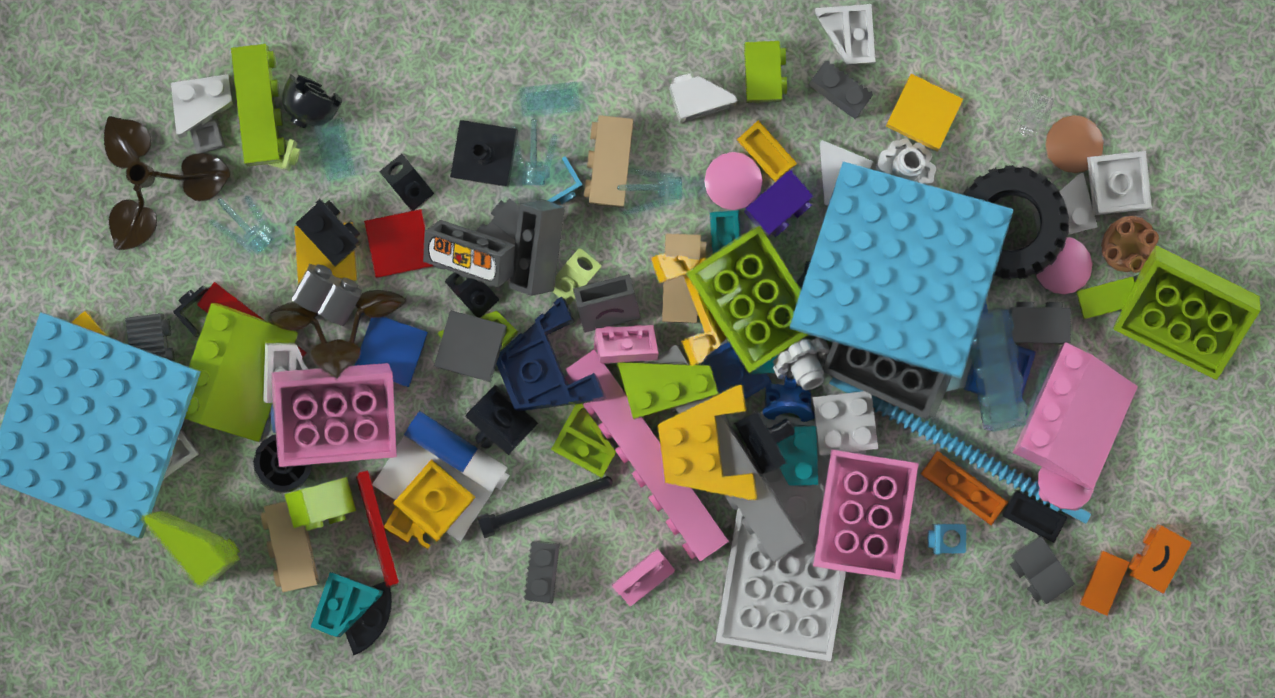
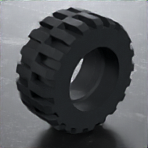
[963,165,1069,280]

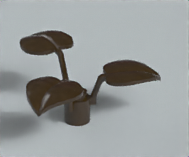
[104,116,231,250]
[269,290,406,379]

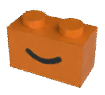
[1128,524,1192,594]

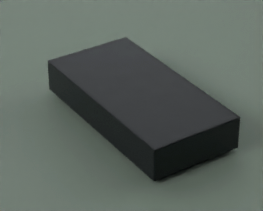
[1002,490,1068,543]

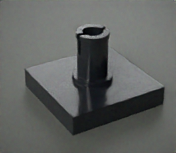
[450,120,518,187]
[465,385,538,456]
[734,411,795,474]

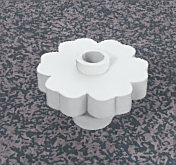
[876,138,936,186]
[773,338,830,390]

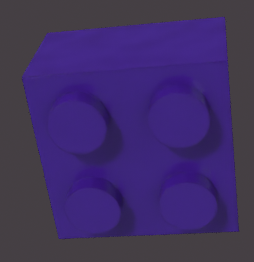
[744,170,813,238]

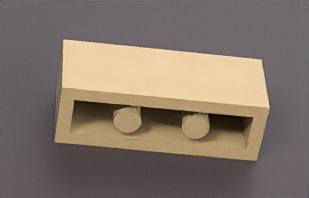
[584,115,633,208]
[662,234,706,323]
[261,501,319,592]

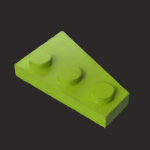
[618,362,719,419]

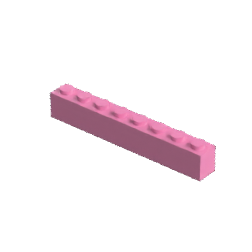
[565,350,729,562]

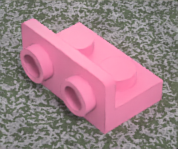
[594,325,658,364]
[612,548,675,606]

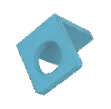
[547,156,583,205]
[927,524,966,555]

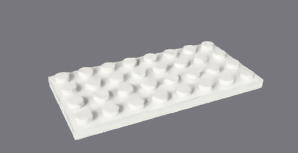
[715,411,866,661]

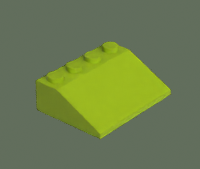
[686,226,808,373]
[1113,245,1261,380]
[184,303,299,442]
[141,511,241,588]

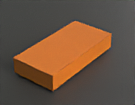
[1079,550,1130,616]

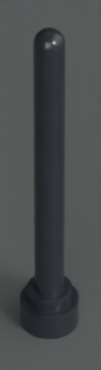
[477,476,613,539]

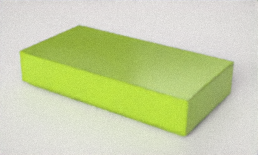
[1076,276,1135,319]

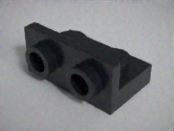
[295,199,361,267]

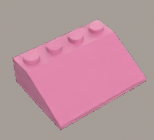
[1012,342,1138,490]
[271,363,397,467]
[813,450,919,580]

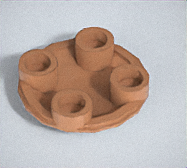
[1045,115,1104,173]
[1101,216,1159,273]

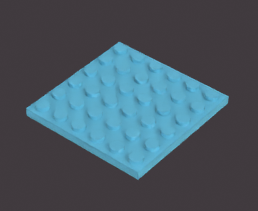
[790,161,1013,379]
[0,312,201,538]

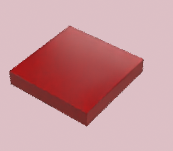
[364,209,433,278]

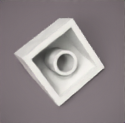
[670,73,737,123]

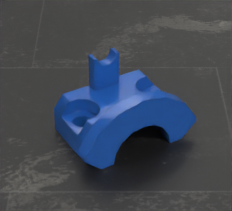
[763,376,815,422]

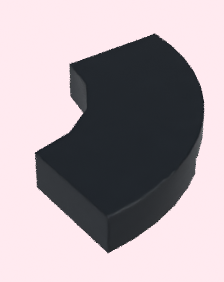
[345,581,392,655]

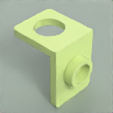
[267,139,300,171]
[552,248,601,305]

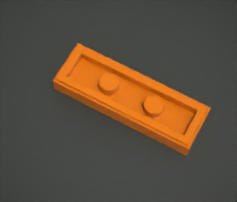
[920,451,1008,526]

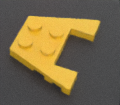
[651,254,726,366]
[658,385,757,500]

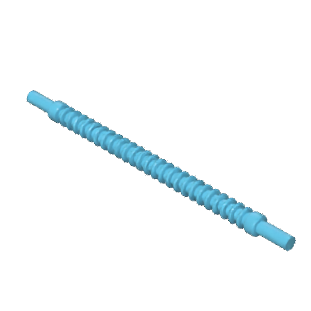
[829,377,1091,524]

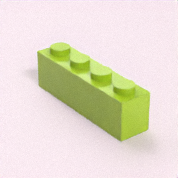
[231,43,286,167]

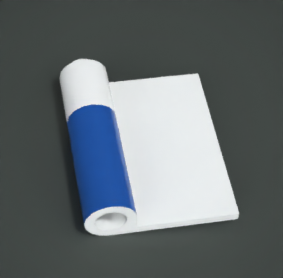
[372,411,510,542]

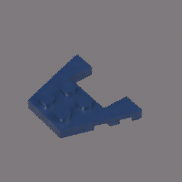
[496,297,606,412]

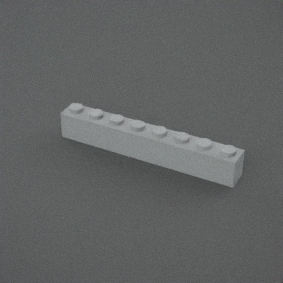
[648,344,806,562]

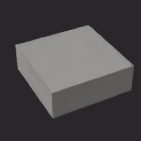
[190,118,226,154]

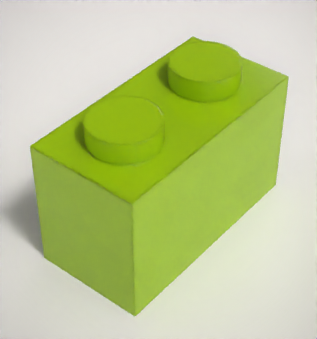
[744,41,787,103]
[284,477,356,531]

